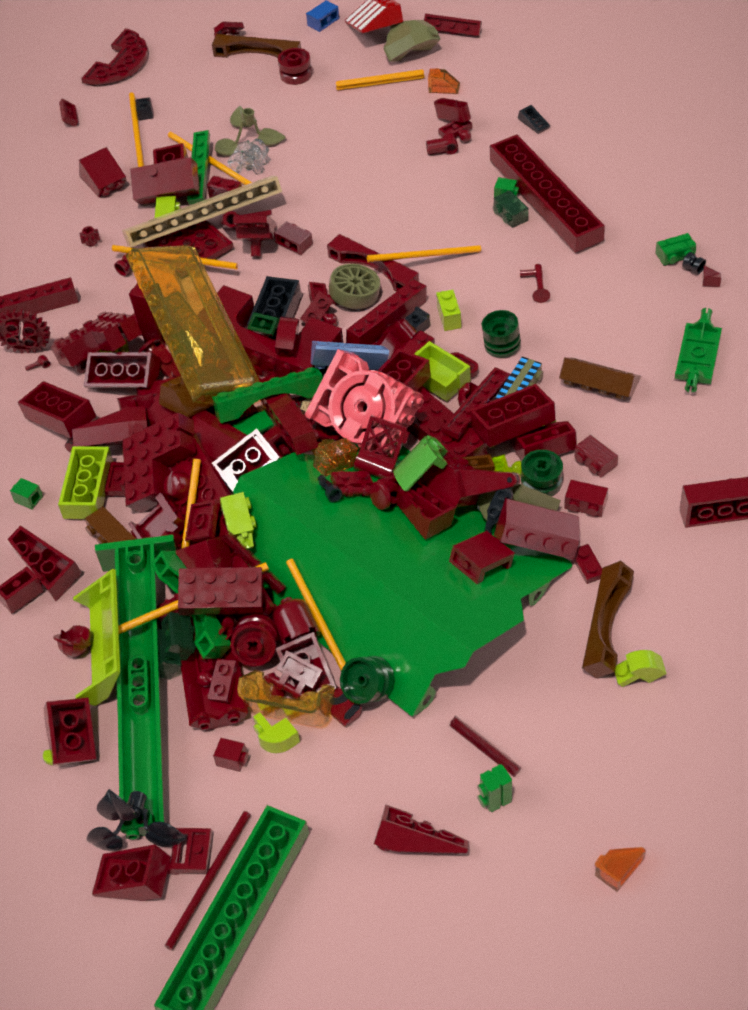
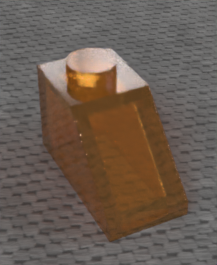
[428,68,460,94]
[594,847,646,892]

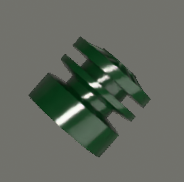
[481,310,521,358]

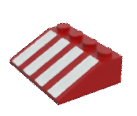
[345,0,403,33]

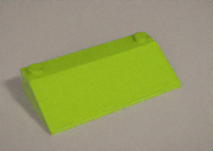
[73,569,120,706]

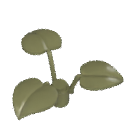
[215,106,286,156]

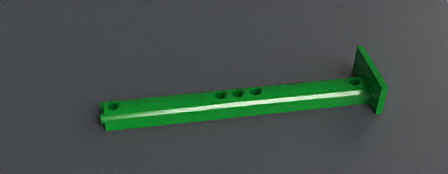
[95,535,178,840]

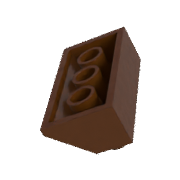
[559,357,641,400]
[159,364,232,417]

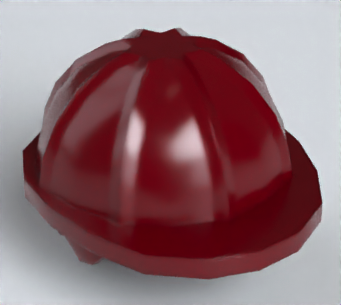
[53,625,91,657]

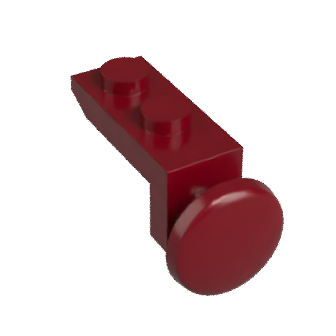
[138,338,187,379]
[370,475,399,510]

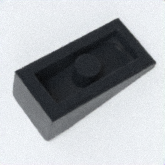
[136,97,153,121]

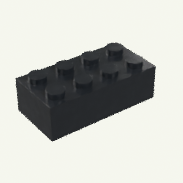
[247,276,301,334]

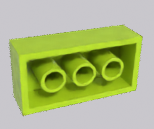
[58,446,113,519]

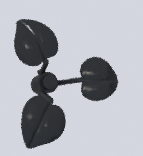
[87,789,187,852]

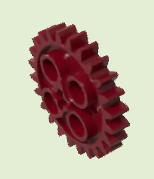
[0,309,51,354]

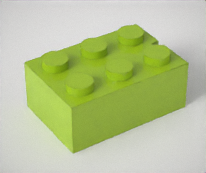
[415,341,471,401]

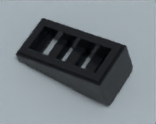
[517,105,550,133]

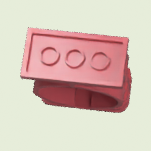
[305,349,424,458]

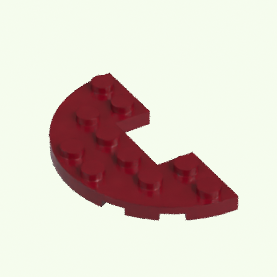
[81,28,148,85]

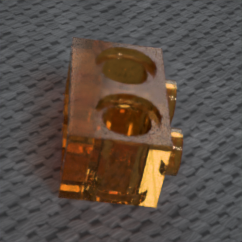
[313,438,358,476]

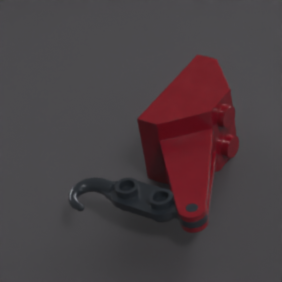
[418,457,521,538]

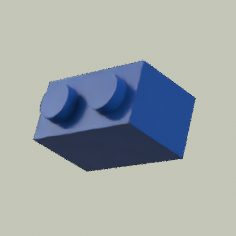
[306,0,340,32]

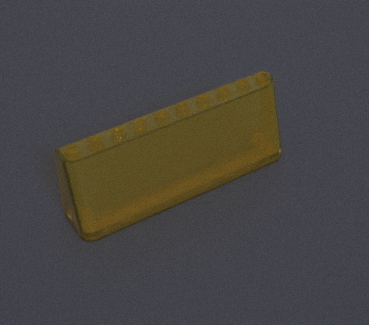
[126,245,259,404]

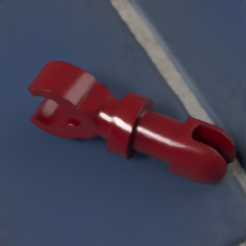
[219,614,235,640]

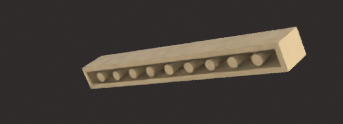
[122,175,282,247]

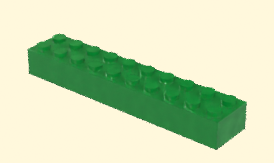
[154,805,309,1010]

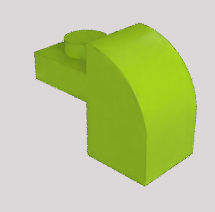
[615,650,667,687]
[253,712,300,753]

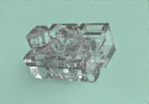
[227,138,271,175]

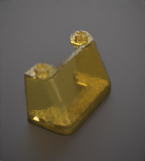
[238,670,335,727]

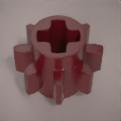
[79,226,100,247]

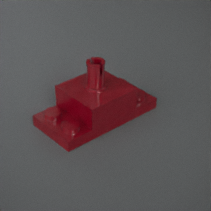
[233,216,276,257]

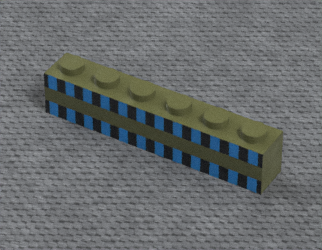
[487,356,543,450]

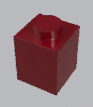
[213,738,249,772]

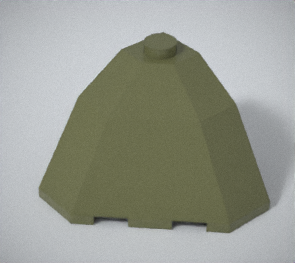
[383,20,441,61]

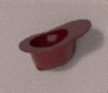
[163,461,192,505]

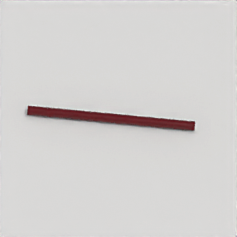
[164,811,251,950]

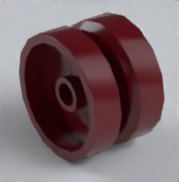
[278,48,312,85]
[230,614,279,667]

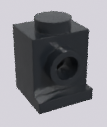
[405,306,430,332]

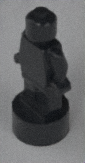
[317,475,342,502]

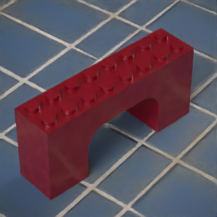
[189,285,344,378]

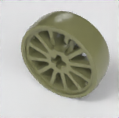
[329,264,380,309]

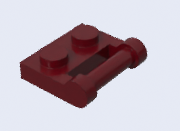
[167,828,212,875]

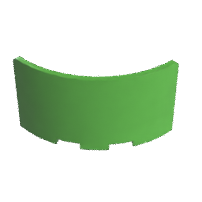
[393,435,448,491]

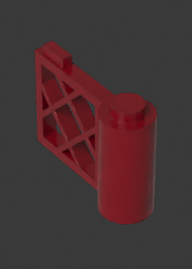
[220,210,272,229]
[354,415,410,479]

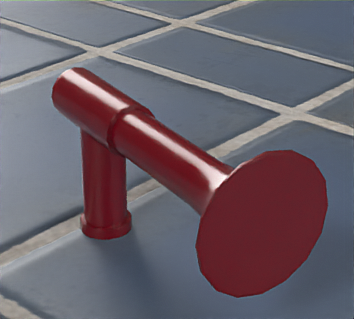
[520,264,550,303]

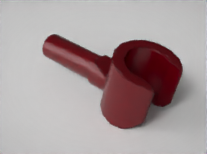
[25,355,51,371]

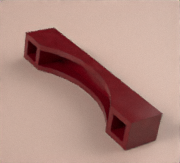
[327,234,419,292]

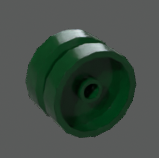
[521,450,563,497]
[340,656,395,704]

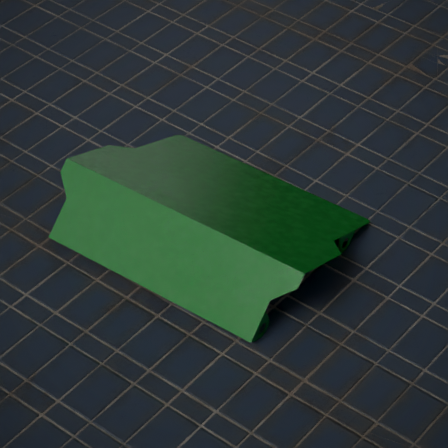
[233,443,572,717]

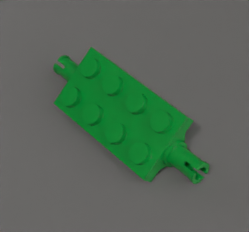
[674,308,722,392]

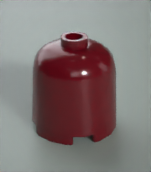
[273,597,321,645]

